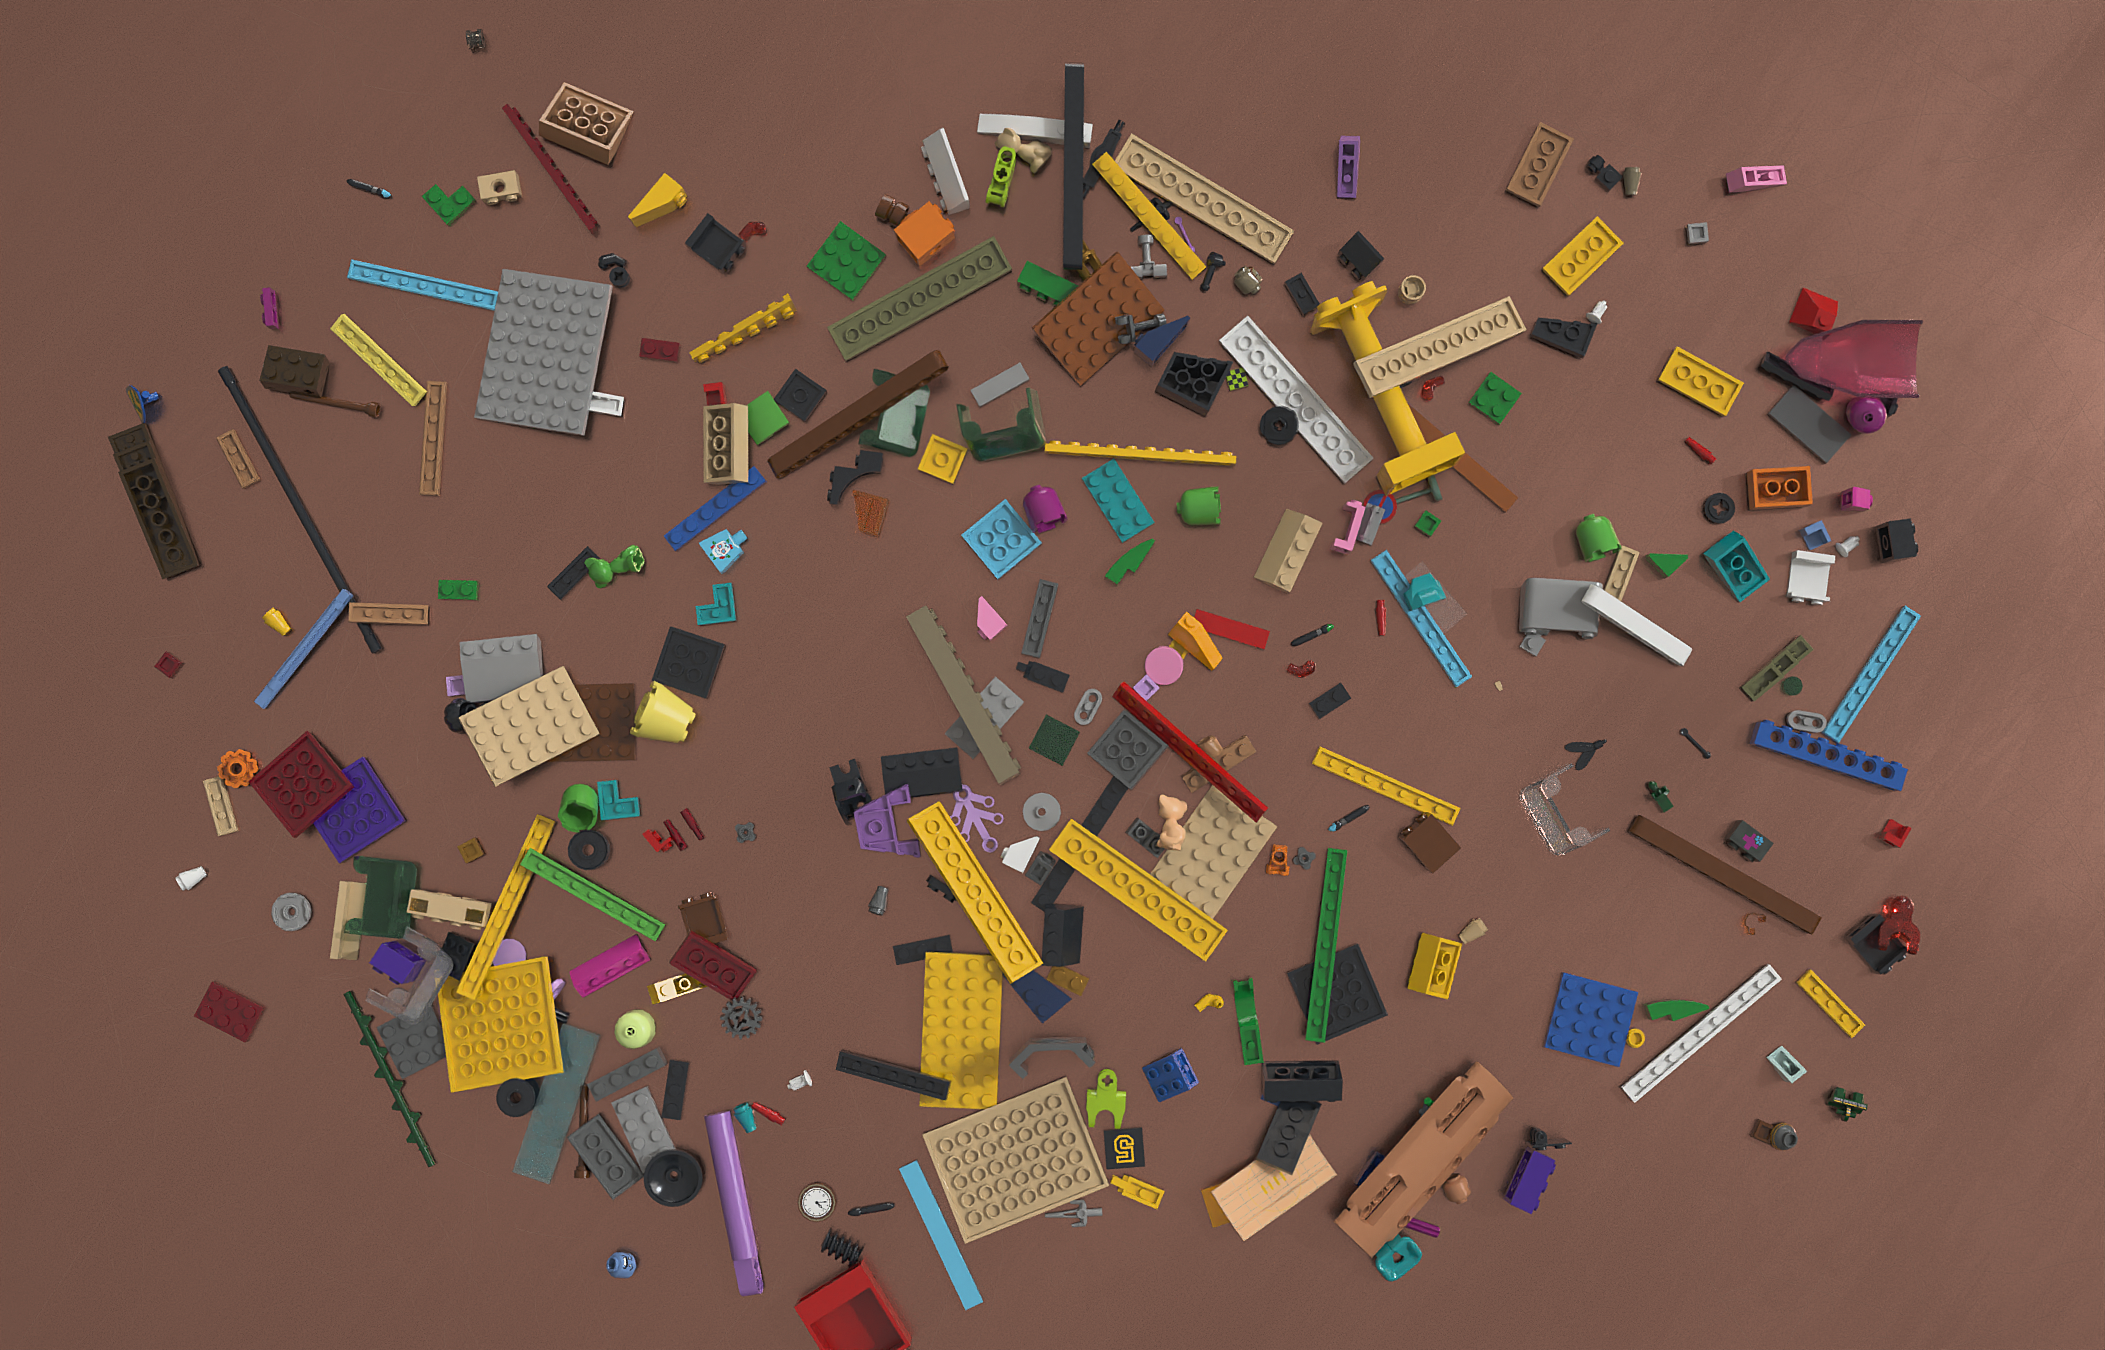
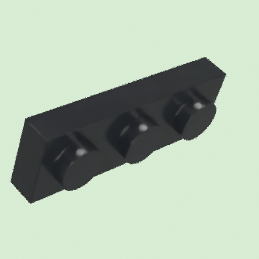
[893,935,953,965]
[661,1059,690,1120]

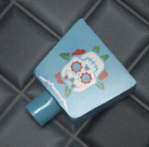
[699,529,748,574]

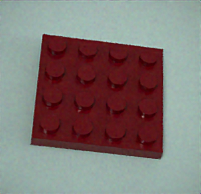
[248,731,355,838]

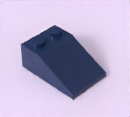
[1134,315,1190,367]

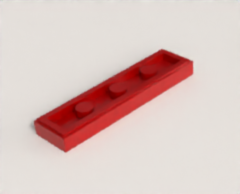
[1194,609,1270,650]

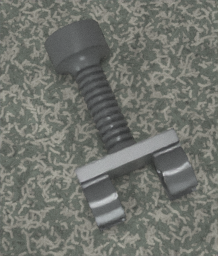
[1115,313,1167,344]

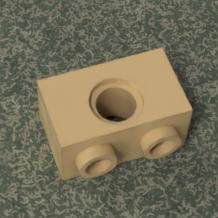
[477,170,522,205]

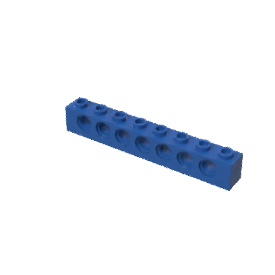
[1749,719,1908,791]

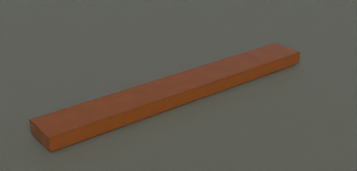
[1408,404,1518,513]

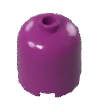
[1846,393,1887,434]
[1023,485,1068,533]

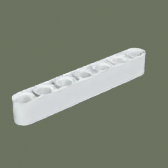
[1581,584,1693,666]

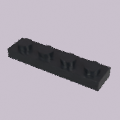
[1761,351,1835,401]

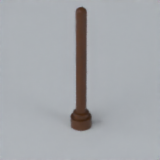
[289,393,381,418]
[574,1084,590,1178]

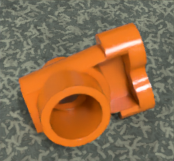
[1266,844,1290,876]

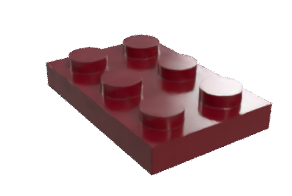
[194,981,265,1043]

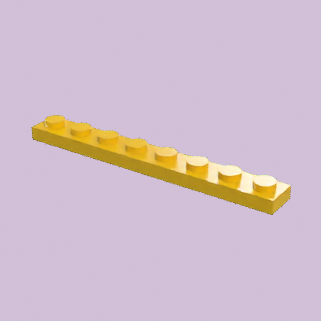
[1092,152,1206,280]

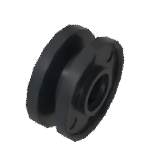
[568,830,610,870]

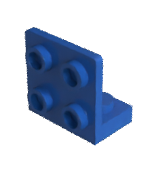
[1142,1048,1199,1102]

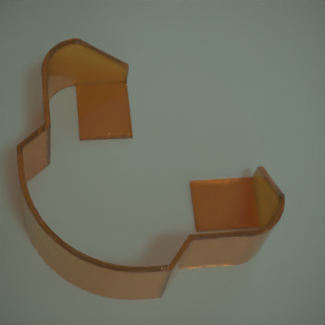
[1743,913,1766,935]

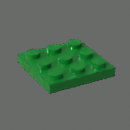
[806,221,887,301]

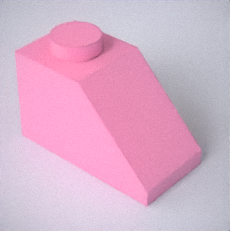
[977,596,1007,641]

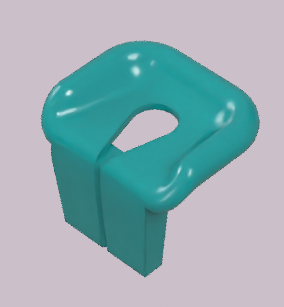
[1375,1234,1422,1282]

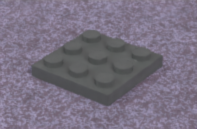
[1087,710,1169,791]
[376,1000,446,1079]

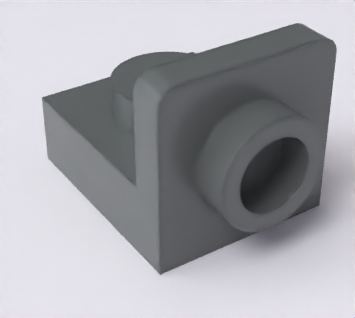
[1025,851,1056,885]

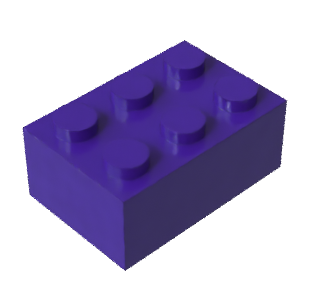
[369,941,428,985]
[1504,1146,1556,1214]

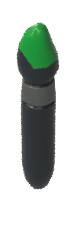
[1291,624,1334,646]

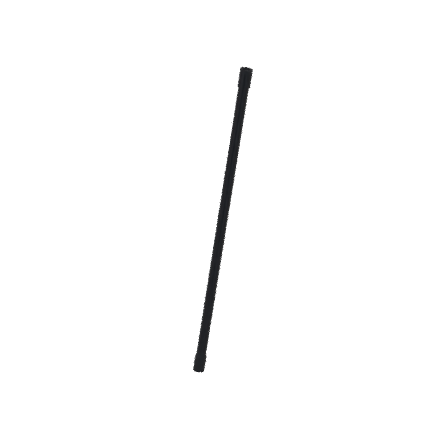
[218,366,383,654]

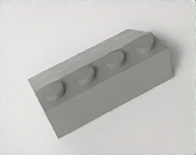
[460,634,543,703]

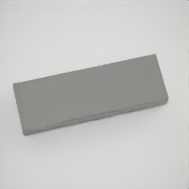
[970,363,1030,407]

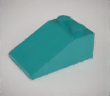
[1703,530,1770,602]

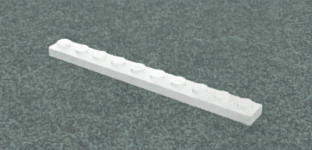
[1621,964,1782,1103]

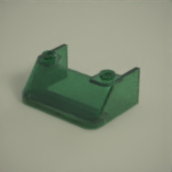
[956,388,1046,462]

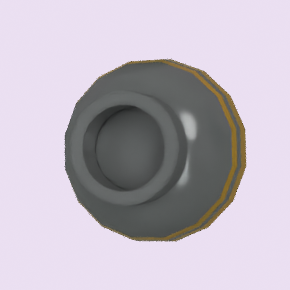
[1770,1123,1798,1151]

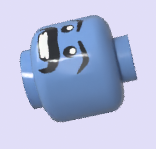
[606,1252,636,1279]

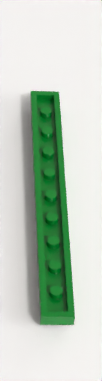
[1305,848,1348,1043]

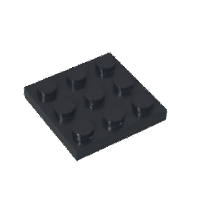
[651,626,725,699]

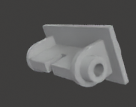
[1356,503,1385,545]

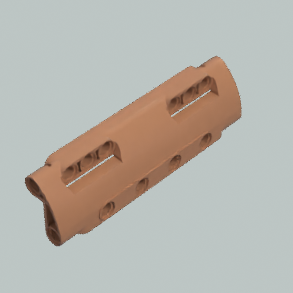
[1334,1061,1513,1258]

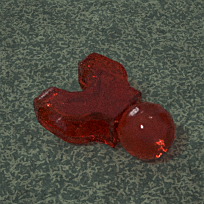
[1878,896,1920,955]

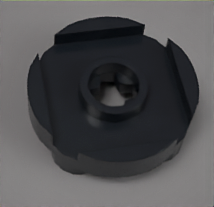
[1260,406,1299,445]

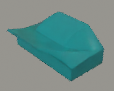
[1403,573,1446,611]

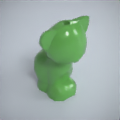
[584,545,644,588]

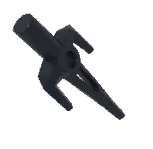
[1130,197,1173,231]

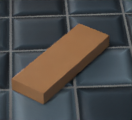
[216,429,260,489]

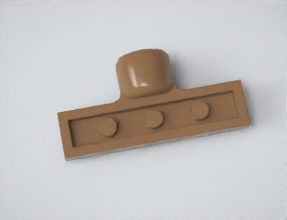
[1181,735,1256,793]

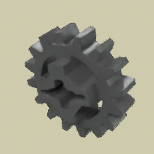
[720,996,763,1039]

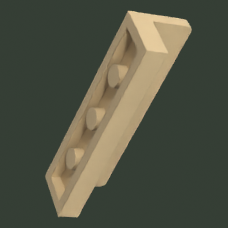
[330,881,367,960]

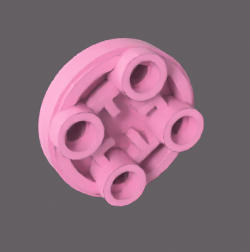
[1145,646,1184,685]

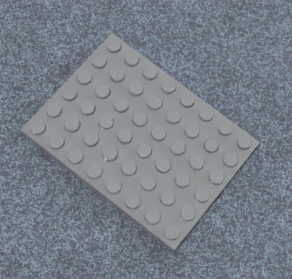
[474,269,613,436]

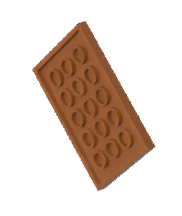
[1032,252,1165,386]

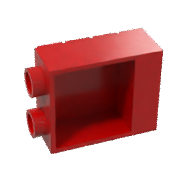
[794,1259,912,1350]

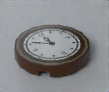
[797,1183,836,1222]

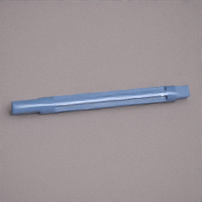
[254,589,353,709]

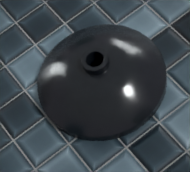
[644,1149,703,1207]

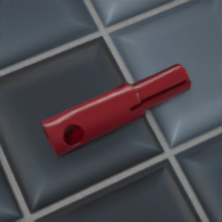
[680,808,704,841]
[663,819,688,851]

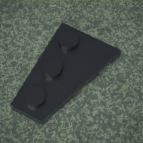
[1530,318,1598,359]

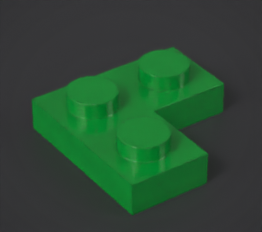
[422,184,476,226]

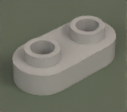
[1074,689,1102,725]
[1786,710,1827,733]

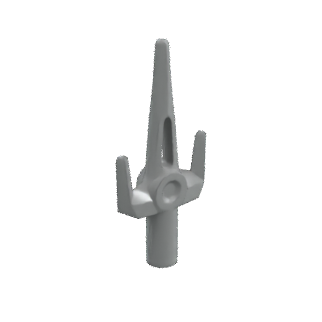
[1045,1200,1102,1227]

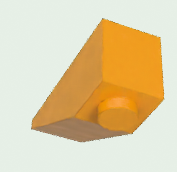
[1168,612,1222,671]

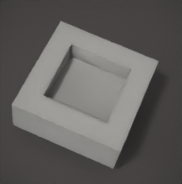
[1686,222,1709,244]

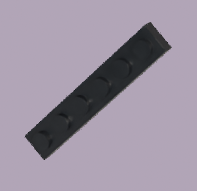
[836,1050,951,1101]

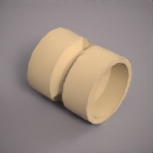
[1398,275,1426,305]

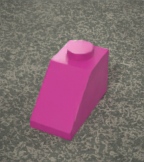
[1841,487,1873,511]

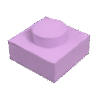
[1133,674,1159,701]
[446,675,465,696]

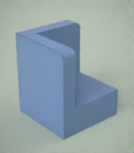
[1799,520,1831,550]

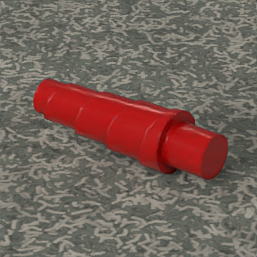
[1685,437,1716,465]
[1375,600,1386,636]
[751,1102,785,1126]

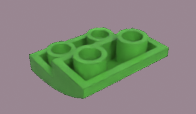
[746,391,789,446]

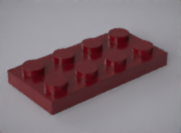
[669,931,756,1001]

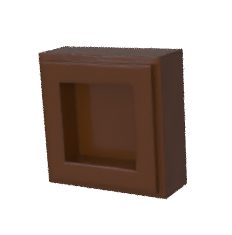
[1750,1119,1775,1145]

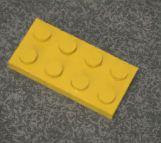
[1542,216,1624,296]
[1657,346,1744,417]

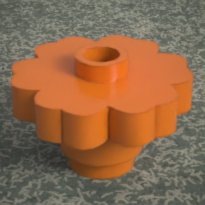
[217,749,259,788]

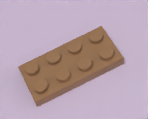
[1506,122,1574,207]

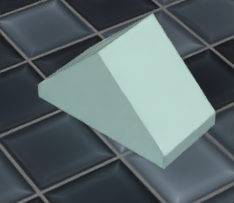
[1767,1046,1807,1084]

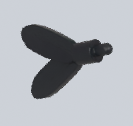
[1565,739,1607,771]

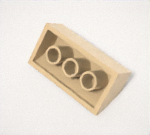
[1254,509,1322,594]

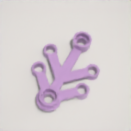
[950,785,1004,853]

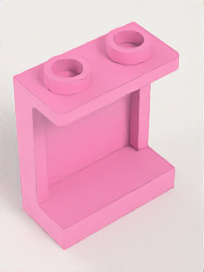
[1330,500,1366,555]

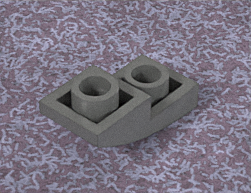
[1125,818,1164,858]

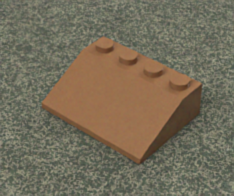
[538,82,634,165]

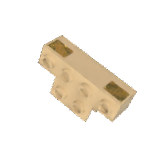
[407,889,492,930]

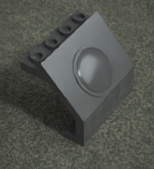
[1009,1037,1095,1079]

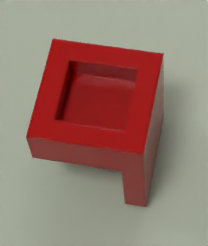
[703,382,727,406]
[1878,819,1911,848]

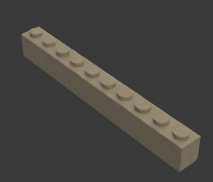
[906,606,1021,785]

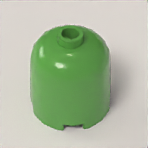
[1177,486,1221,525]
[1576,514,1622,562]
[558,784,598,833]

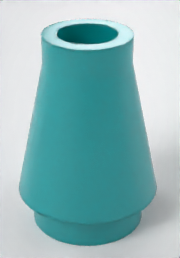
[733,1102,757,1133]

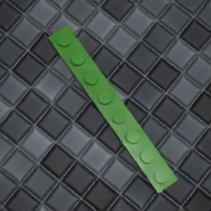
[520,848,665,941]

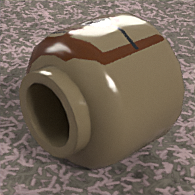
[1234,266,1262,294]

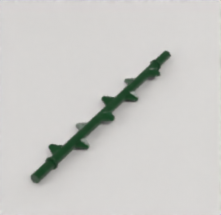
[343,991,435,1168]

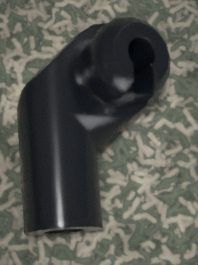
[598,253,628,269]

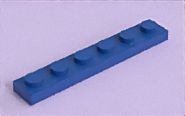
[664,466,767,551]

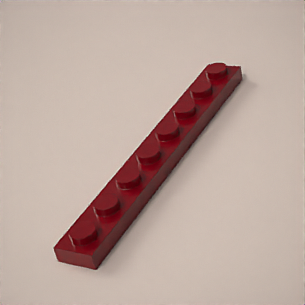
[502,104,598,234]

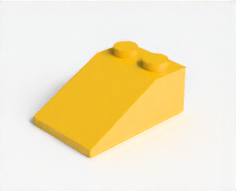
[628,173,687,227]

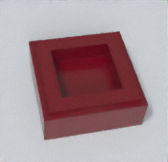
[154,651,183,678]

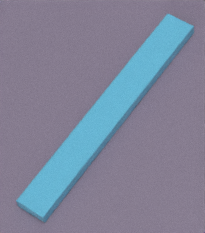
[347,259,498,311]
[1370,550,1472,688]
[1821,606,1921,743]
[899,1160,983,1310]

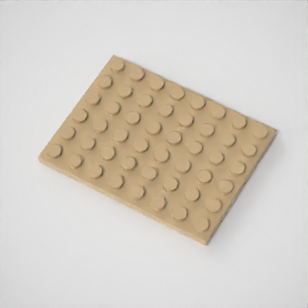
[922,1077,1109,1244]

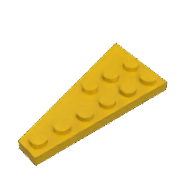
[689,293,797,363]

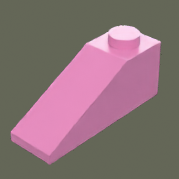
[1726,165,1787,192]

